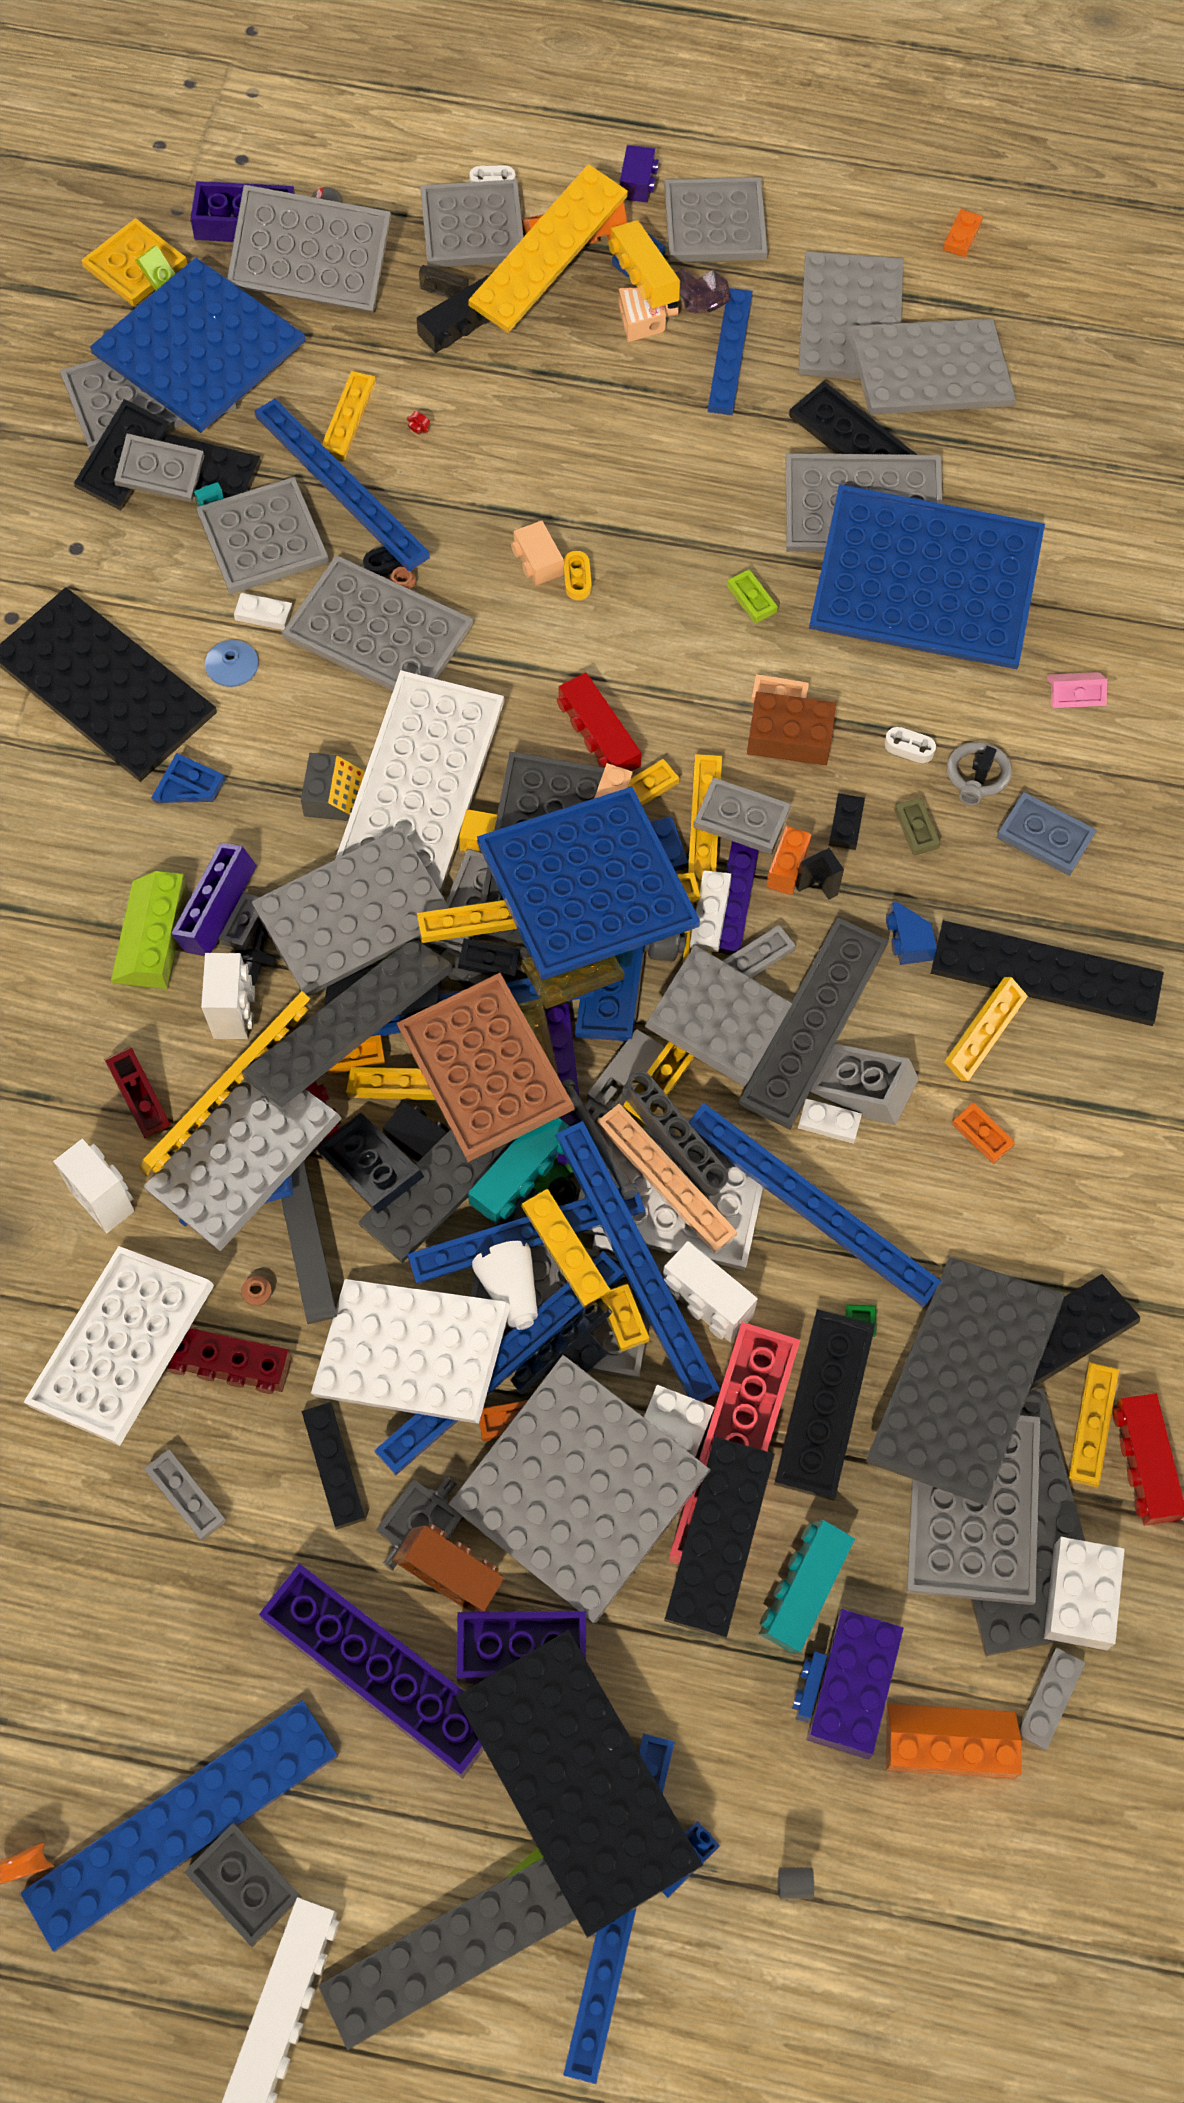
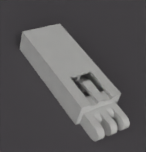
[585,1029,665,1124]

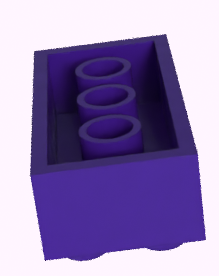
[190,181,295,242]
[806,1609,904,1759]
[457,1611,586,1684]

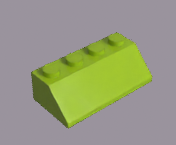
[111,871,188,989]

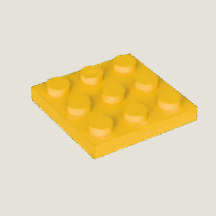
[81,218,187,307]

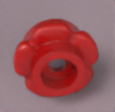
[407,411,431,435]

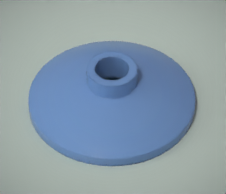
[205,640,259,687]

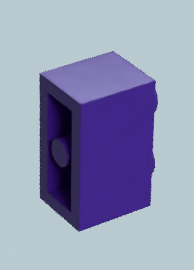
[619,145,659,203]

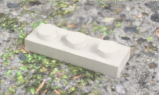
[690,870,731,952]

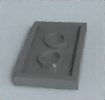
[184,1823,301,1947]

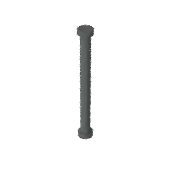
[562,1080,639,1200]

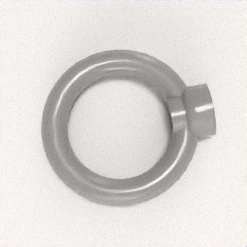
[947,742,1012,806]

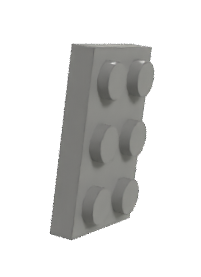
[114,434,204,502]
[694,777,791,855]

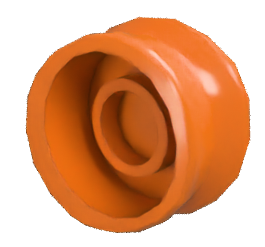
[0,1843,54,1884]

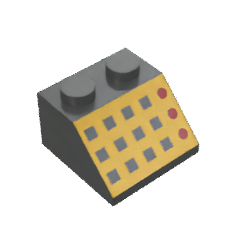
[301,752,365,821]

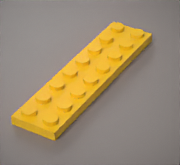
[468,164,628,333]
[139,991,310,1176]

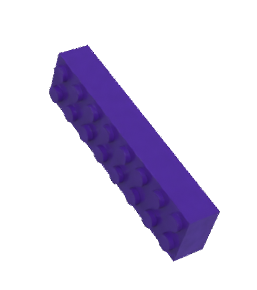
[258,1563,484,1779]

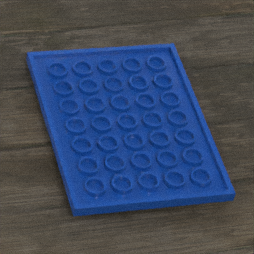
[809,484,1045,670]

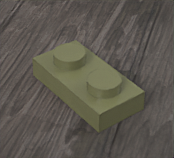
[894,798,941,856]

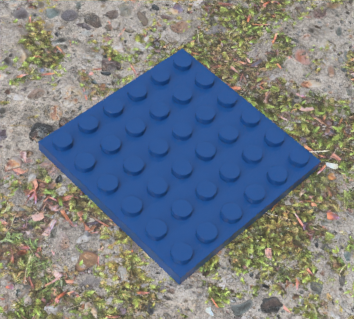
[90,257,305,433]
[477,787,701,980]

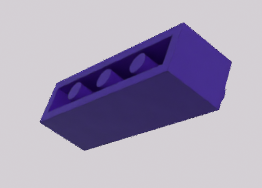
[171,843,257,956]

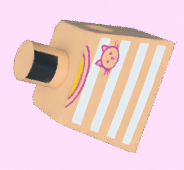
[618,288,678,342]

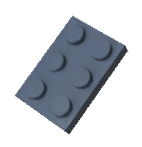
[996,792,1097,876]

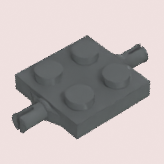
[376,1477,464,1571]

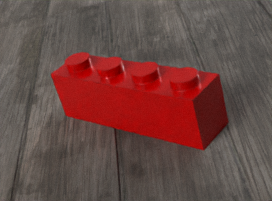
[557,672,642,771]
[1113,1393,1184,1526]

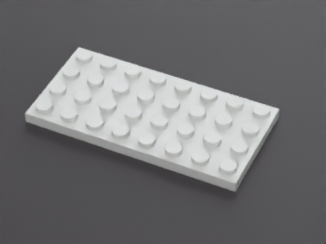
[335,670,504,893]

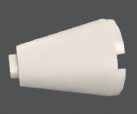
[472,1241,538,1330]

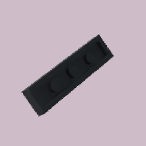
[301,1402,366,1530]

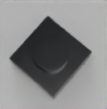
[972,746,997,785]

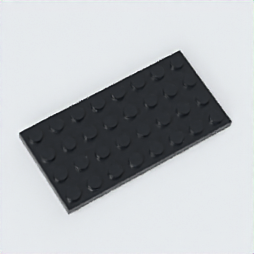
[0,587,217,782]
[455,1630,703,1938]

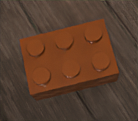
[747,691,836,766]
[392,1524,504,1612]

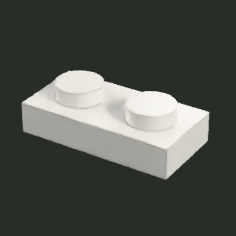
[234,593,293,630]
[798,1099,862,1144]

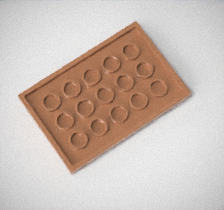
[397,973,575,1162]

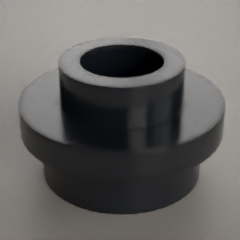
[548,1177,576,1206]

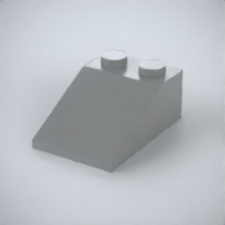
[811,1044,919,1125]

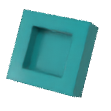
[194,482,224,507]

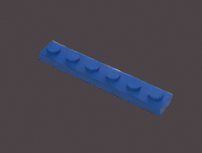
[708,288,752,415]

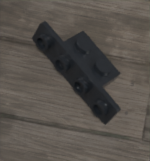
[510,1299,612,1394]

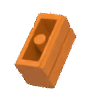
[766,826,812,895]

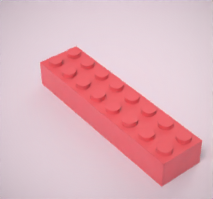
[668,1322,800,1565]

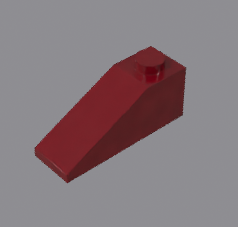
[104,1047,171,1138]

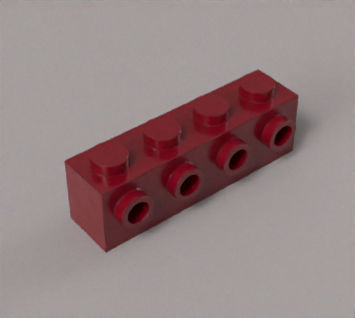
[167,1328,292,1394]

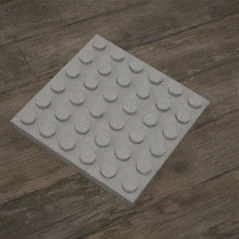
[448,1355,711,1623]

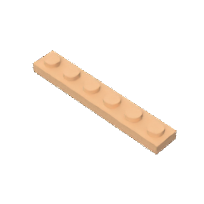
[597,1103,738,1254]

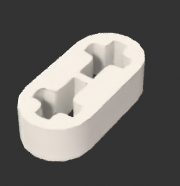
[470,166,515,182]
[884,727,936,763]

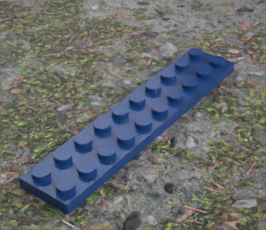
[20,1700,338,1952]

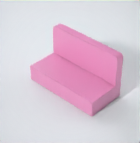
[1047,672,1107,708]

